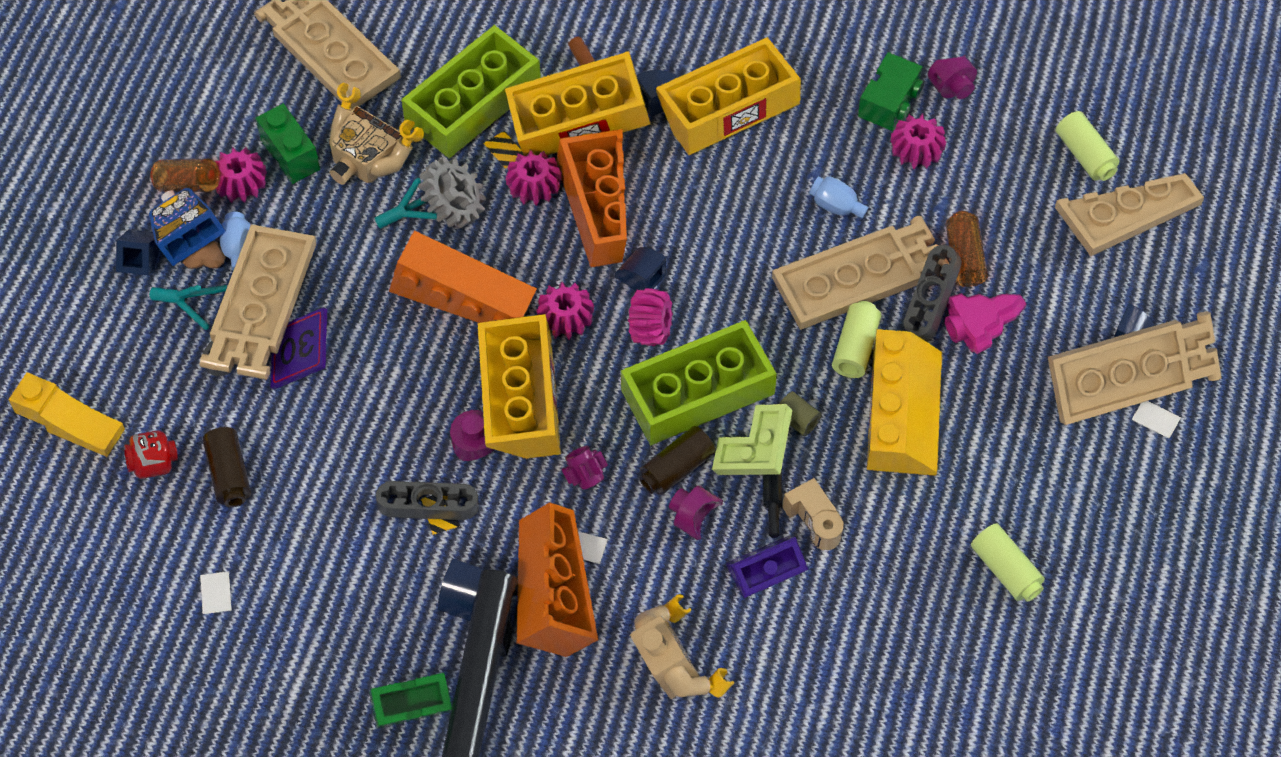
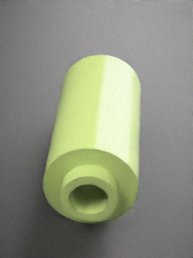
[1056,111,1119,181]
[832,301,882,378]
[971,523,1045,602]

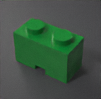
[858,52,924,131]
[255,103,320,185]
[369,673,452,729]

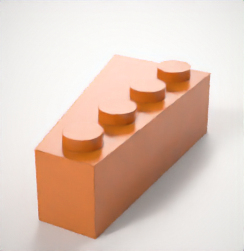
[556,129,627,267]
[389,230,537,323]
[517,502,598,657]

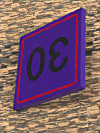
[270,307,327,390]

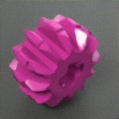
[890,113,946,169]
[210,147,267,203]
[506,149,562,207]
[536,281,594,340]
[628,288,673,346]

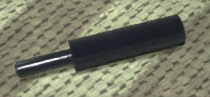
[763,468,783,538]

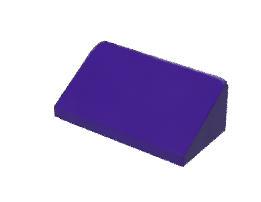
[726,536,809,598]

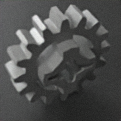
[418,157,486,228]

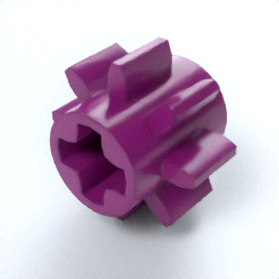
[561,446,608,489]

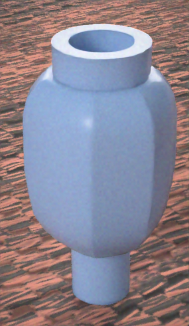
[809,176,869,219]
[219,212,251,271]

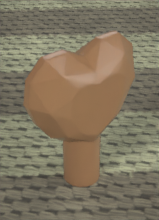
[182,240,226,269]

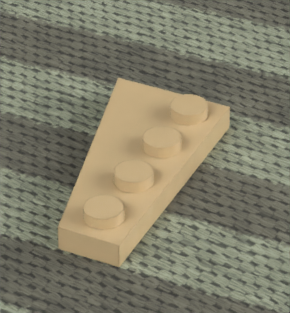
[1055,173,1204,256]

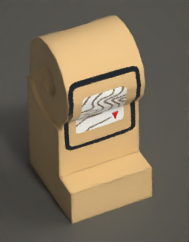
[782,478,843,550]

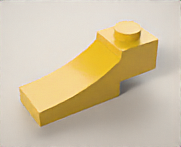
[8,372,125,457]

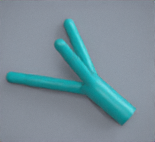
[374,178,437,229]
[149,285,228,330]

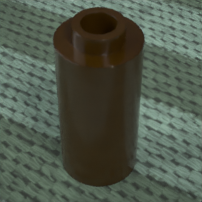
[639,426,716,495]
[202,427,251,508]

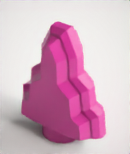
[945,293,1026,354]

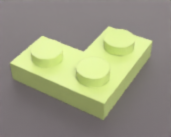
[712,404,792,475]

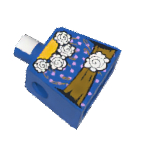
[149,188,226,266]

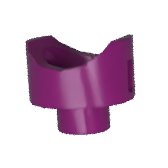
[927,55,977,99]
[450,410,495,461]
[669,485,723,540]

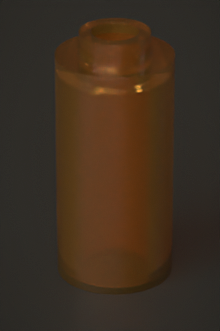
[150,159,220,192]
[945,211,988,287]

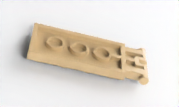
[254,0,401,109]
[772,216,949,330]
[200,224,317,380]
[1048,311,1222,425]

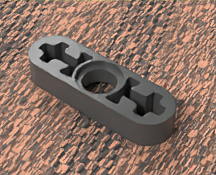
[904,245,961,341]
[376,481,479,520]

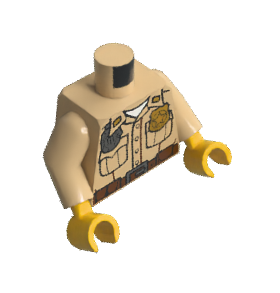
[329,83,424,185]
[630,594,734,700]

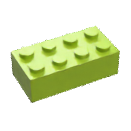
[401,25,541,159]
[621,320,777,446]

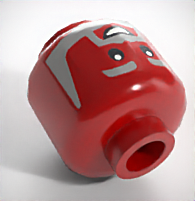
[124,430,178,479]

